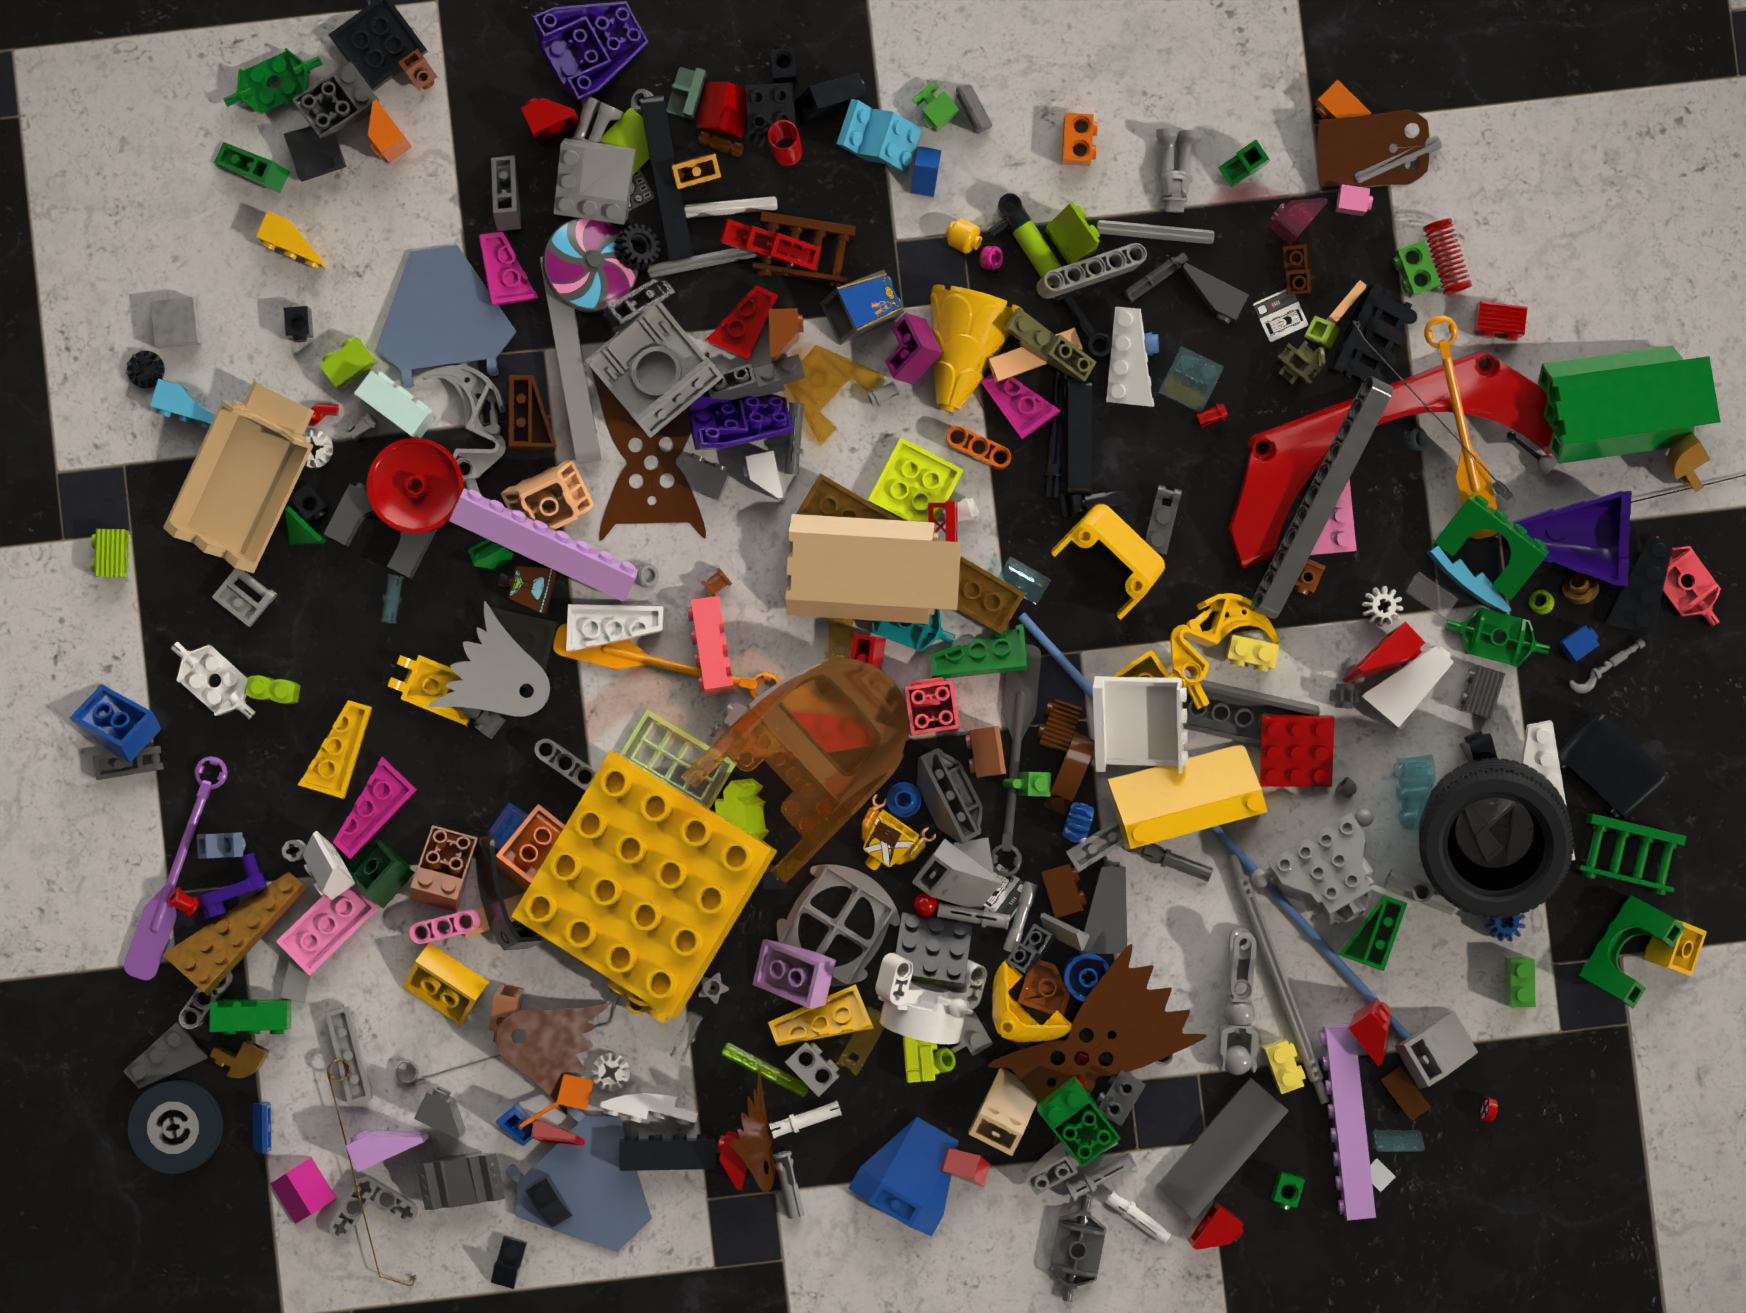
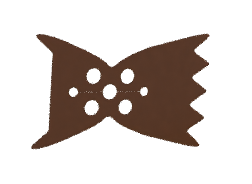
[590,352,709,540]
[988,944,1207,1146]

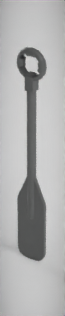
[991,644,1041,877]

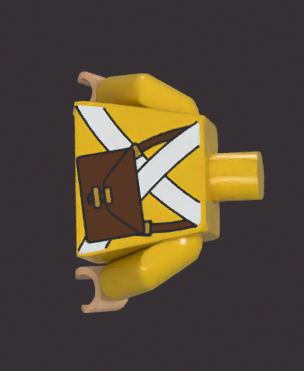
[862,794,936,870]

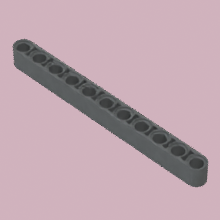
[1251,376,1393,619]

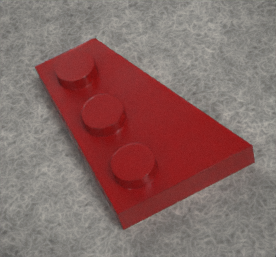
[705,285,778,361]

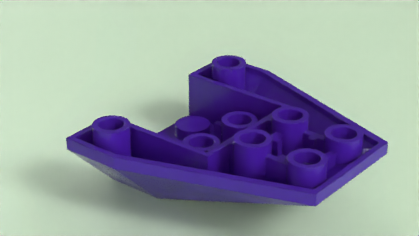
[532,1,649,100]
[688,390,793,450]

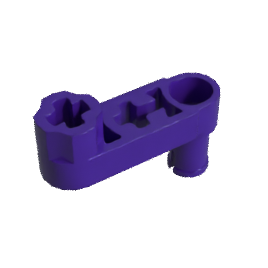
[199,853,267,919]

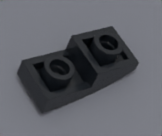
[1006,924,1056,974]

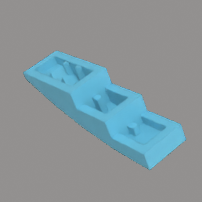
[1427,546,1511,614]

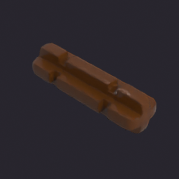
[698,131,744,157]

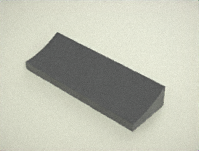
[1183,676,1320,746]
[1156,1077,1289,1220]

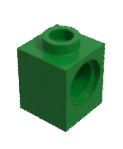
[1271,1170,1305,1210]

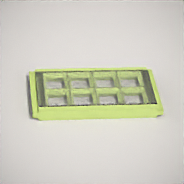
[620,709,737,809]

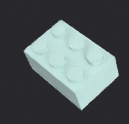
[354,370,435,438]

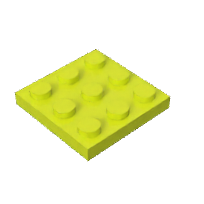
[868,437,964,525]

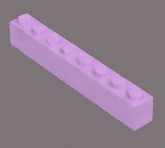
[449,488,638,602]
[1319,1023,1376,1221]

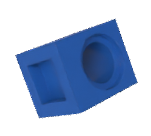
[1558,625,1600,662]

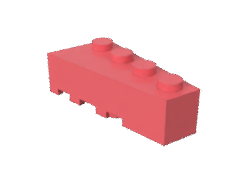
[687,596,734,697]

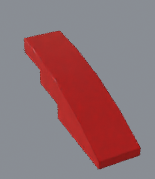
[719,219,821,271]

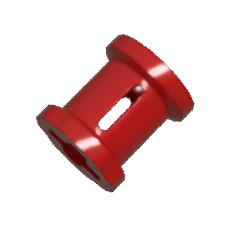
[167,887,199,917]

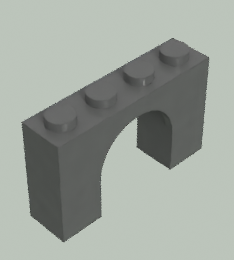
[324,483,437,579]

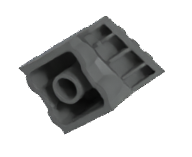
[416,1151,505,1210]

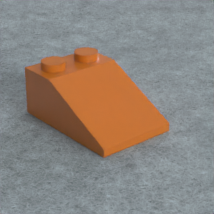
[496,804,565,892]

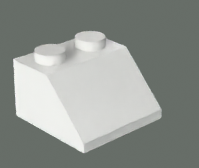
[302,831,356,900]

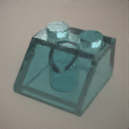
[1158,346,1224,413]

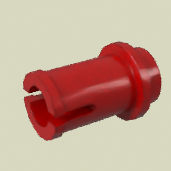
[1196,403,1228,428]

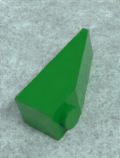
[214,142,290,193]

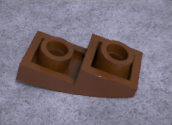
[1282,243,1311,295]
[1381,1066,1431,1121]

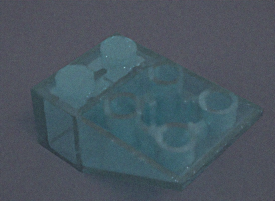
[1393,755,1436,830]

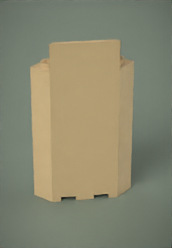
[163,381,314,573]
[785,514,961,624]

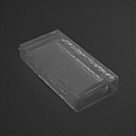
[1405,572,1459,619]

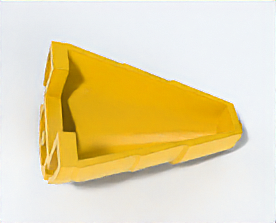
[930,284,1023,413]
[992,960,1072,1042]

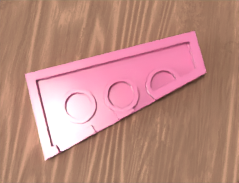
[1310,479,1357,555]

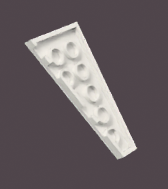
[1504,720,1575,867]

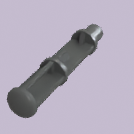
[1124,252,1188,302]

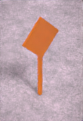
[519,1074,593,1128]

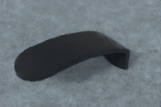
[476,832,542,951]

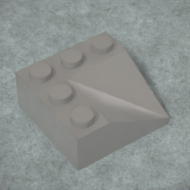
[554,138,636,225]

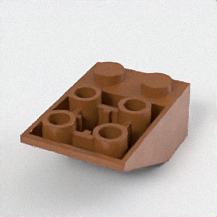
[410,825,478,912]

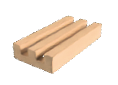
[1326,280,1366,324]

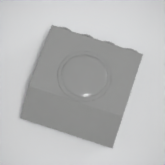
[585,299,724,438]

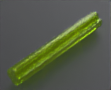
[721,1043,809,1097]

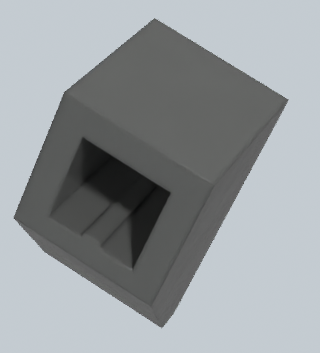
[683,453,730,501]

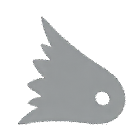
[427,601,550,716]

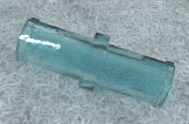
[381,574,403,624]

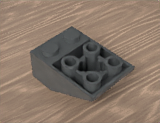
[292,62,379,139]

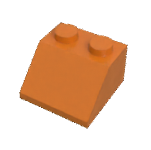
[368,99,412,163]

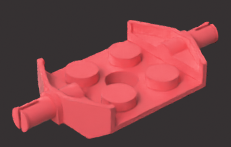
[1657,536,1721,627]

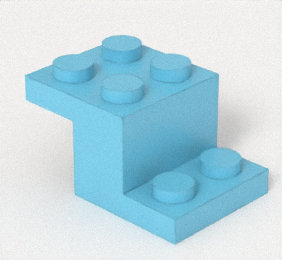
[837,99,922,173]

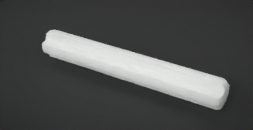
[684,196,778,218]

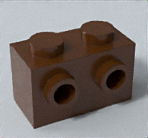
[1041,863,1087,918]

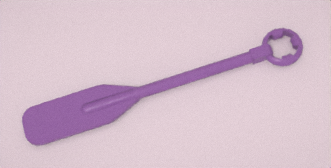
[124,756,228,980]

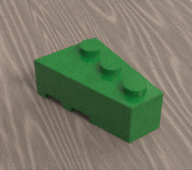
[1338,895,1407,971]

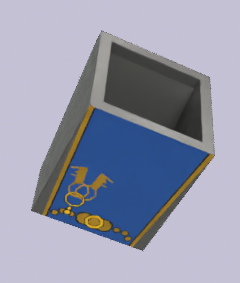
[820,270,904,345]

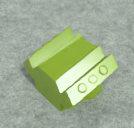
[715,778,769,845]

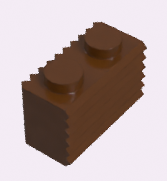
[1036,699,1082,753]

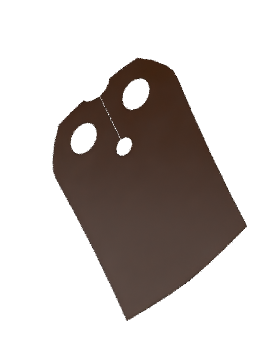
[1317,110,1429,187]

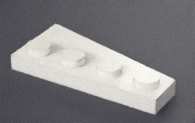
[566,604,664,653]

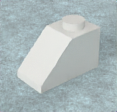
[742,451,783,500]

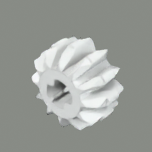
[1362,586,1403,627]

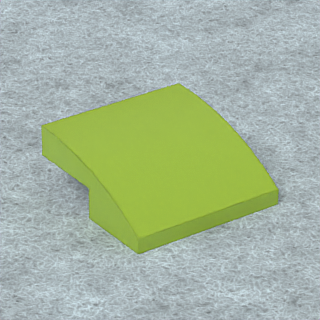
[600,107,650,175]

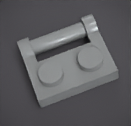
[212,568,277,627]

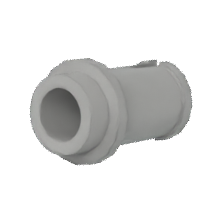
[868,381,900,407]
[347,412,378,442]
[1341,656,1369,688]

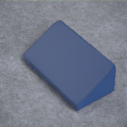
[252,1102,272,1153]

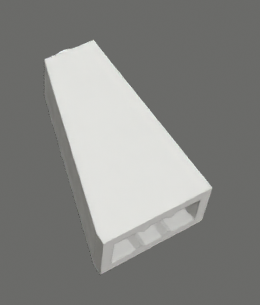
[1359,646,1454,728]

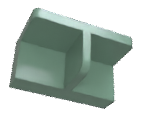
[666,67,707,120]

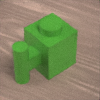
[912,81,959,132]
[1002,772,1051,797]

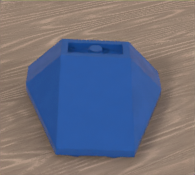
[848,1117,958,1237]

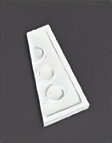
[1106,307,1154,407]

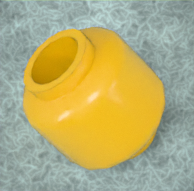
[945,218,982,254]

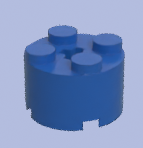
[1063,953,1110,1002]

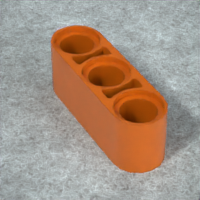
[946,426,1011,470]

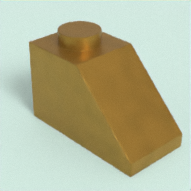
[670,154,721,189]

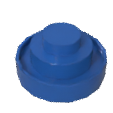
[886,782,921,817]

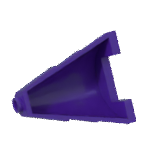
[1512,491,1632,586]

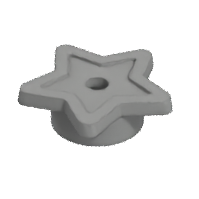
[699,973,729,1004]

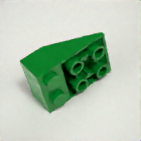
[1037,1076,1121,1168]

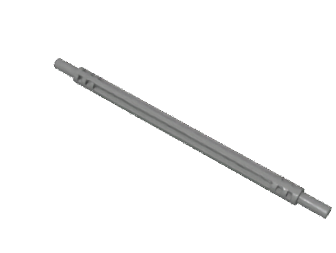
[1228,854,1330,1104]

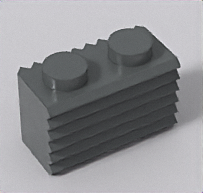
[1459,665,1505,720]

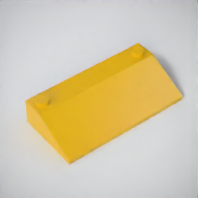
[1107,743,1268,849]

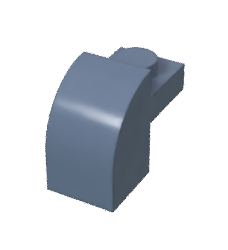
[197,832,245,858]

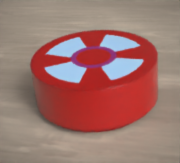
[1480,1097,1498,1123]

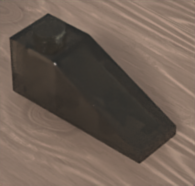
[601,276,675,336]

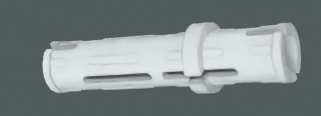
[769,1100,842,1139]
[1105,1190,1172,1245]

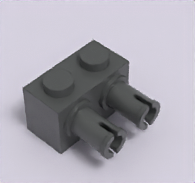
[1095,1070,1146,1126]

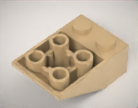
[968,1068,1038,1156]

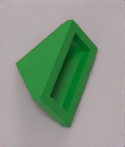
[285,505,327,544]
[468,539,514,571]

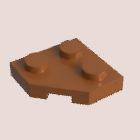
[1017,960,1070,1016]

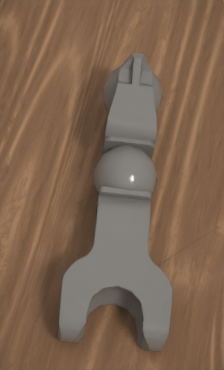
[1217,927,1258,1075]

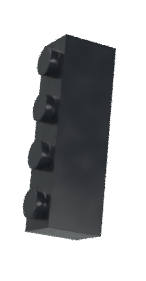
[619,1133,716,1171]

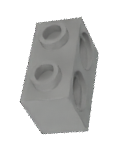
[785,1041,840,1097]

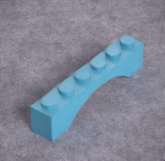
[150,379,215,429]

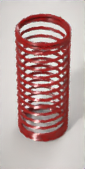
[767,120,803,166]
[1422,218,1473,295]

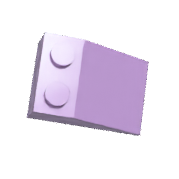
[752,939,836,1008]
[346,1129,430,1172]

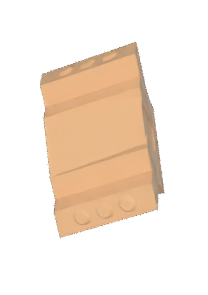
[501,459,594,530]

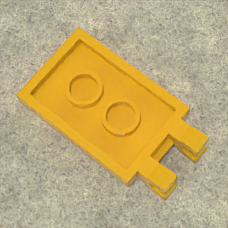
[388,655,471,726]

